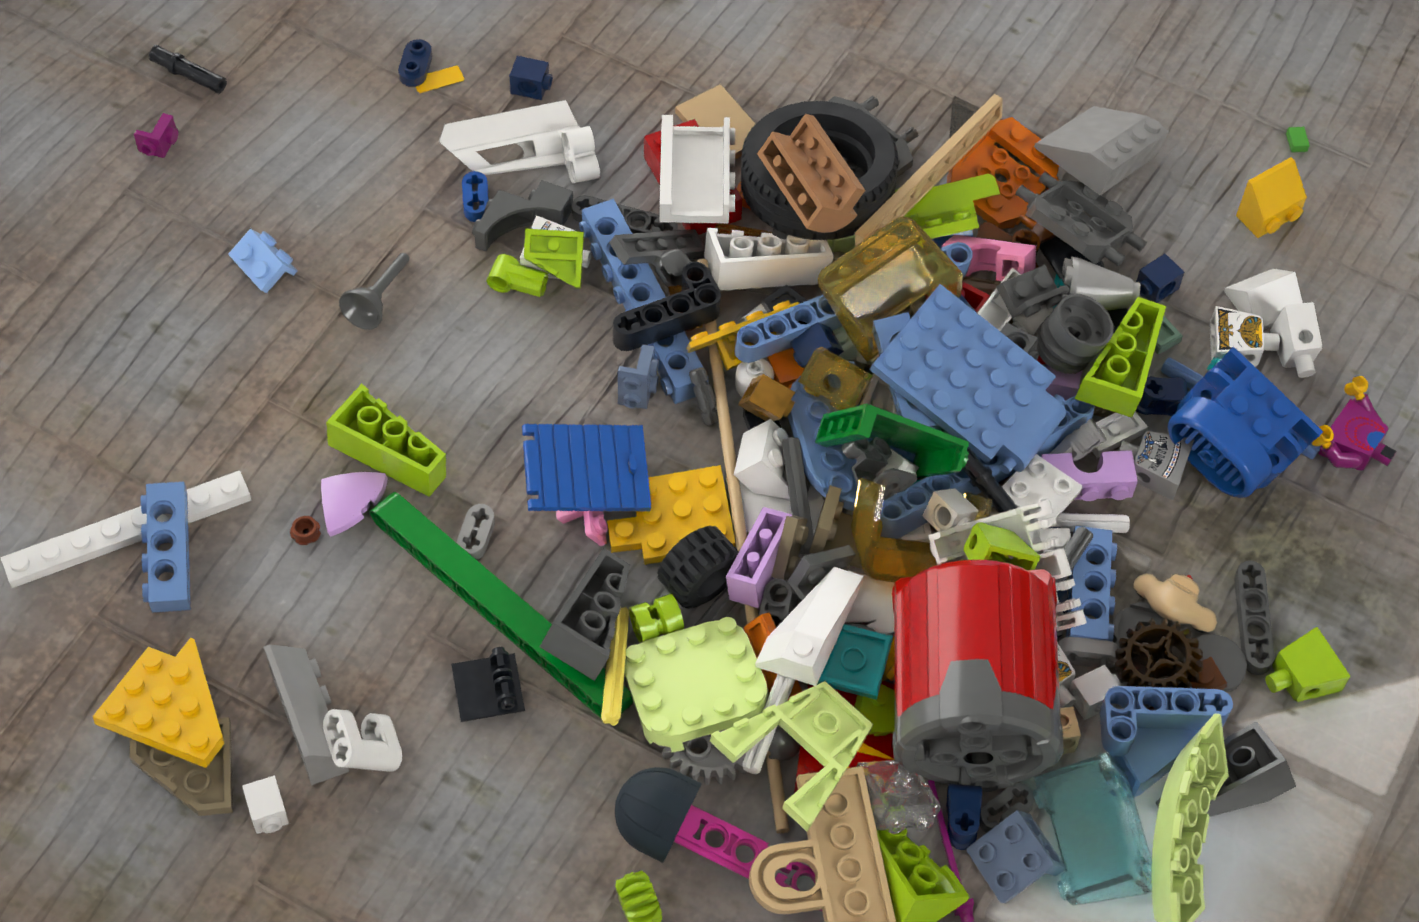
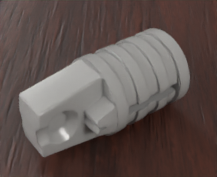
[1050,418,1107,462]

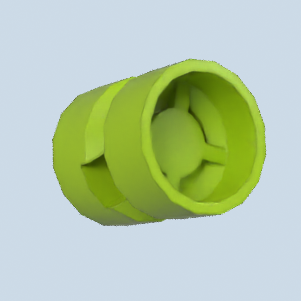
[629,594,684,643]

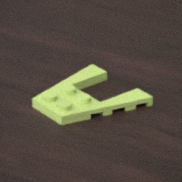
[710,681,873,831]

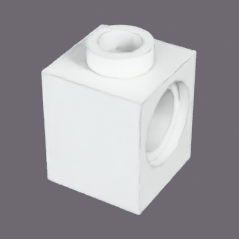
[922,488,979,532]
[1069,665,1121,720]
[242,775,289,834]

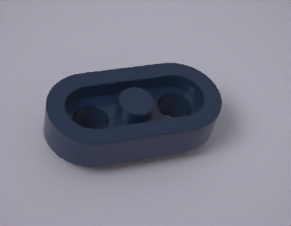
[398,39,432,87]

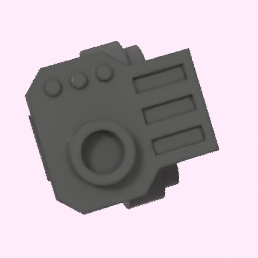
[841,437,917,503]

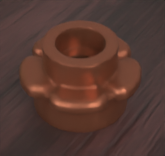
[290,516,321,545]

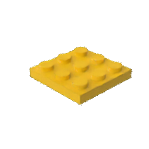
[636,465,736,565]

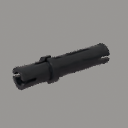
[149,45,227,94]
[962,447,1018,513]

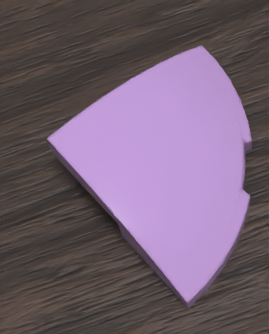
[321,472,388,537]

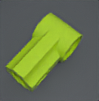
[486,254,549,297]

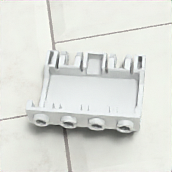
[929,499,1087,631]

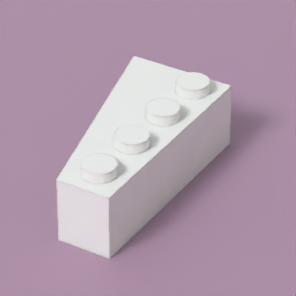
[704,228,833,291]

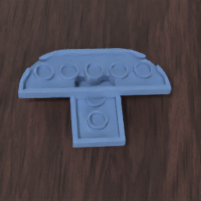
[788,360,915,513]

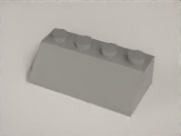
[264,644,349,785]

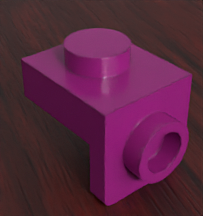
[134,113,179,158]

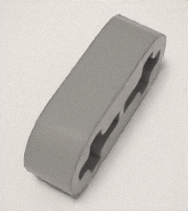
[457,504,495,560]
[1059,637,1119,668]

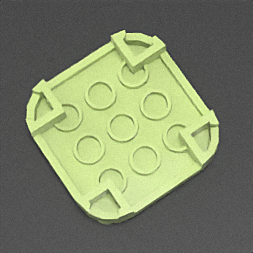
[624,617,769,752]

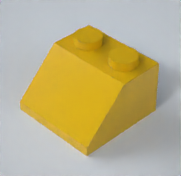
[1236,157,1307,238]

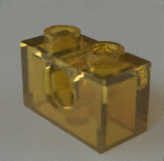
[798,346,873,410]

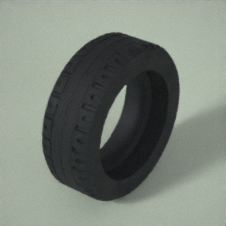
[741,101,898,240]

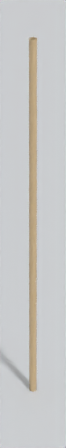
[697,259,789,834]

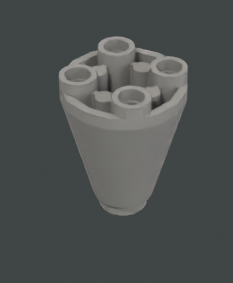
[1060,257,1140,311]

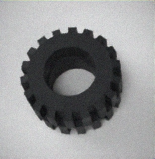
[657,526,739,609]

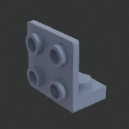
[967,810,1067,904]

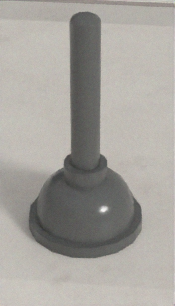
[339,253,409,330]

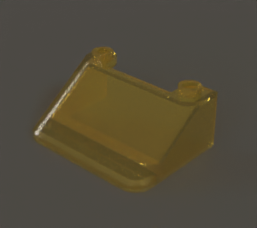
[818,217,963,362]

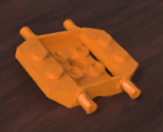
[947,117,1061,230]

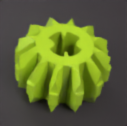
[615,871,662,922]

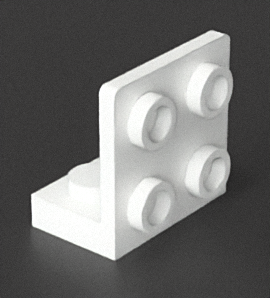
[993,454,1082,521]

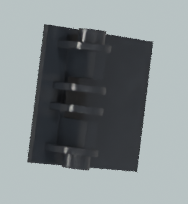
[451,647,525,722]

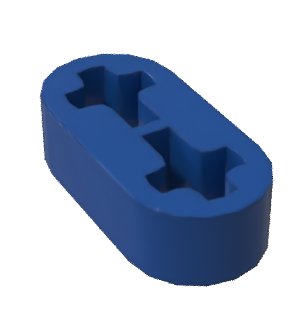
[462,171,489,222]

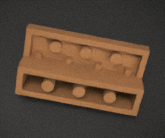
[757,114,866,233]

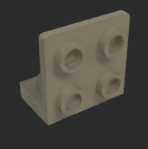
[809,485,879,571]

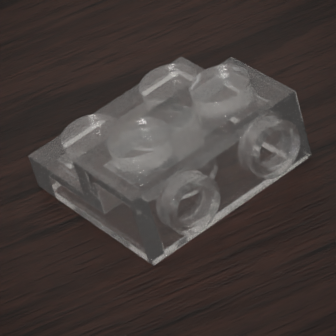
[856,760,942,834]

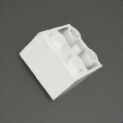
[734,419,805,500]

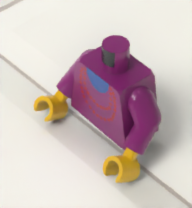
[1312,376,1397,471]

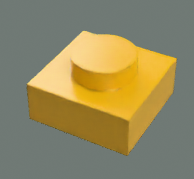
[607,517,642,553]

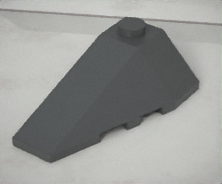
[1155,721,1296,817]

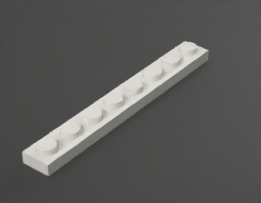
[0,470,251,588]

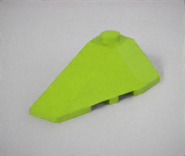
[871,804,970,922]

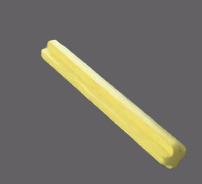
[601,607,629,726]

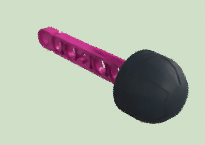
[615,767,822,911]

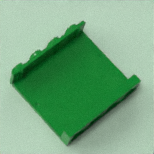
[815,404,969,478]

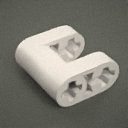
[323,709,402,772]

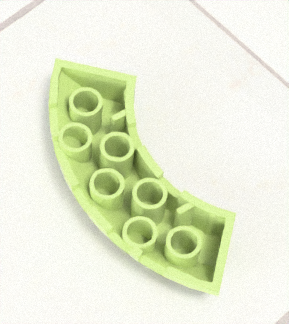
[1152,714,1229,922]

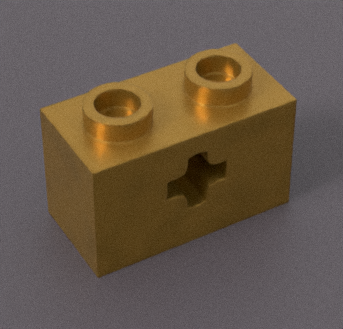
[738,374,795,421]

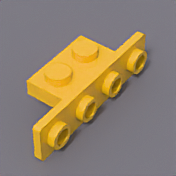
[686,300,799,371]

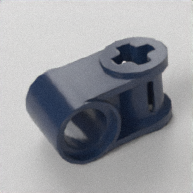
[1136,376,1188,416]
[946,783,982,850]

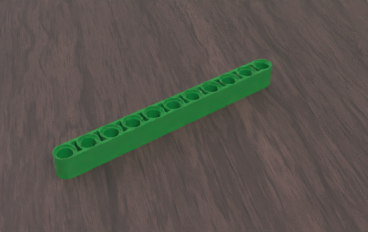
[369,492,634,724]

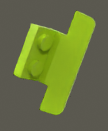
[904,174,1000,241]

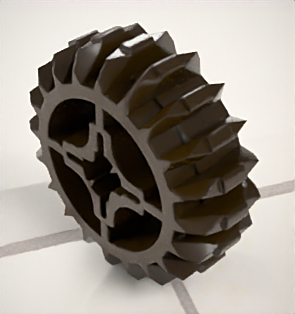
[1115,618,1203,688]

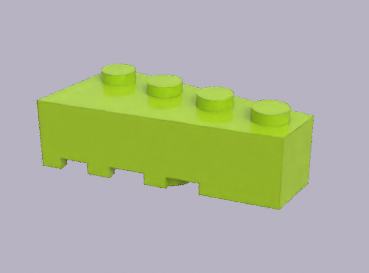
[1074,297,1166,418]
[326,383,446,497]

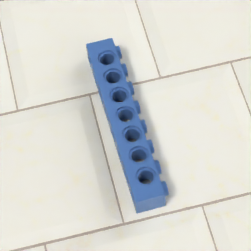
[579,199,709,404]

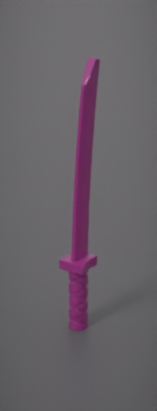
[928,780,975,922]

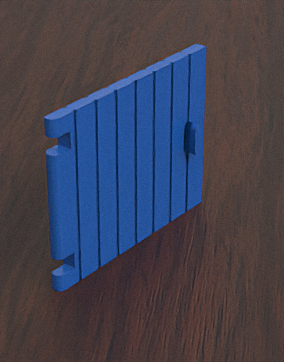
[522,424,651,511]

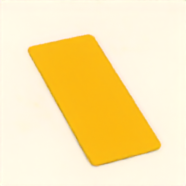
[415,65,464,93]

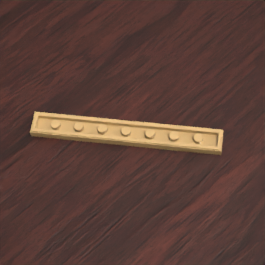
[855,94,1003,250]

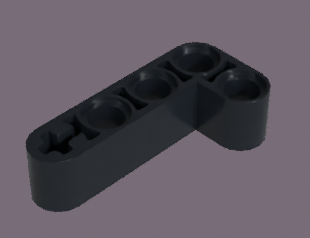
[613,262,721,351]

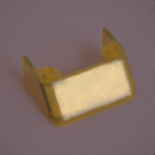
[851,478,993,582]

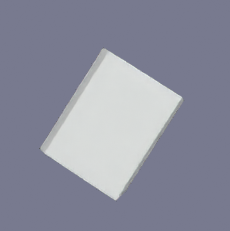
[1224,269,1303,330]

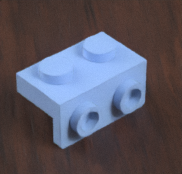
[228,229,297,293]

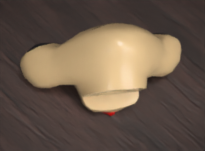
[1134,573,1217,633]

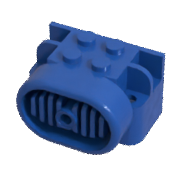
[1168,346,1323,498]

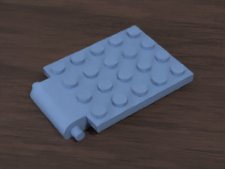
[869,284,1066,474]

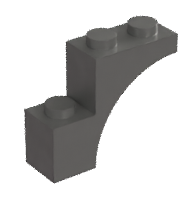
[472,180,573,252]

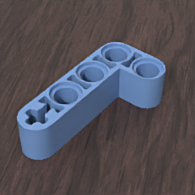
[1100,686,1233,757]

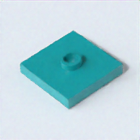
[817,624,893,700]

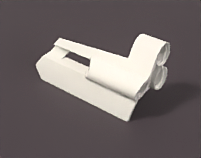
[439,100,600,184]

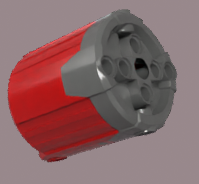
[892,560,1064,793]

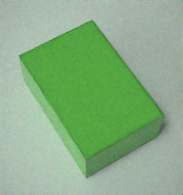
[1286,127,1310,153]

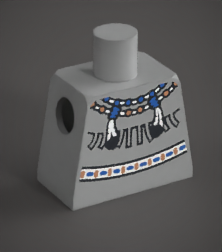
[1119,431,1194,500]

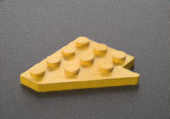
[93,637,224,768]

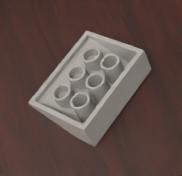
[1034,106,1169,195]

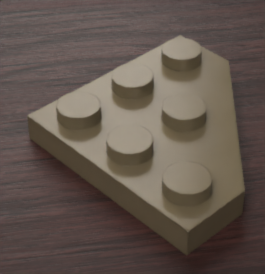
[130,717,233,816]

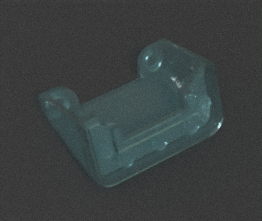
[1033,752,1152,905]

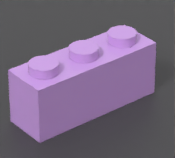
[726,507,792,608]

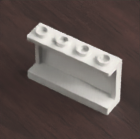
[659,115,735,224]

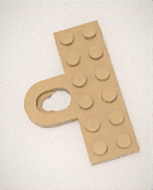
[749,766,896,922]

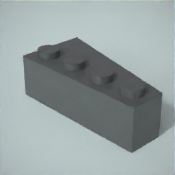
[540,548,630,681]

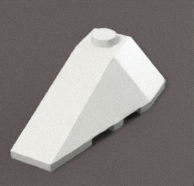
[755,567,864,686]

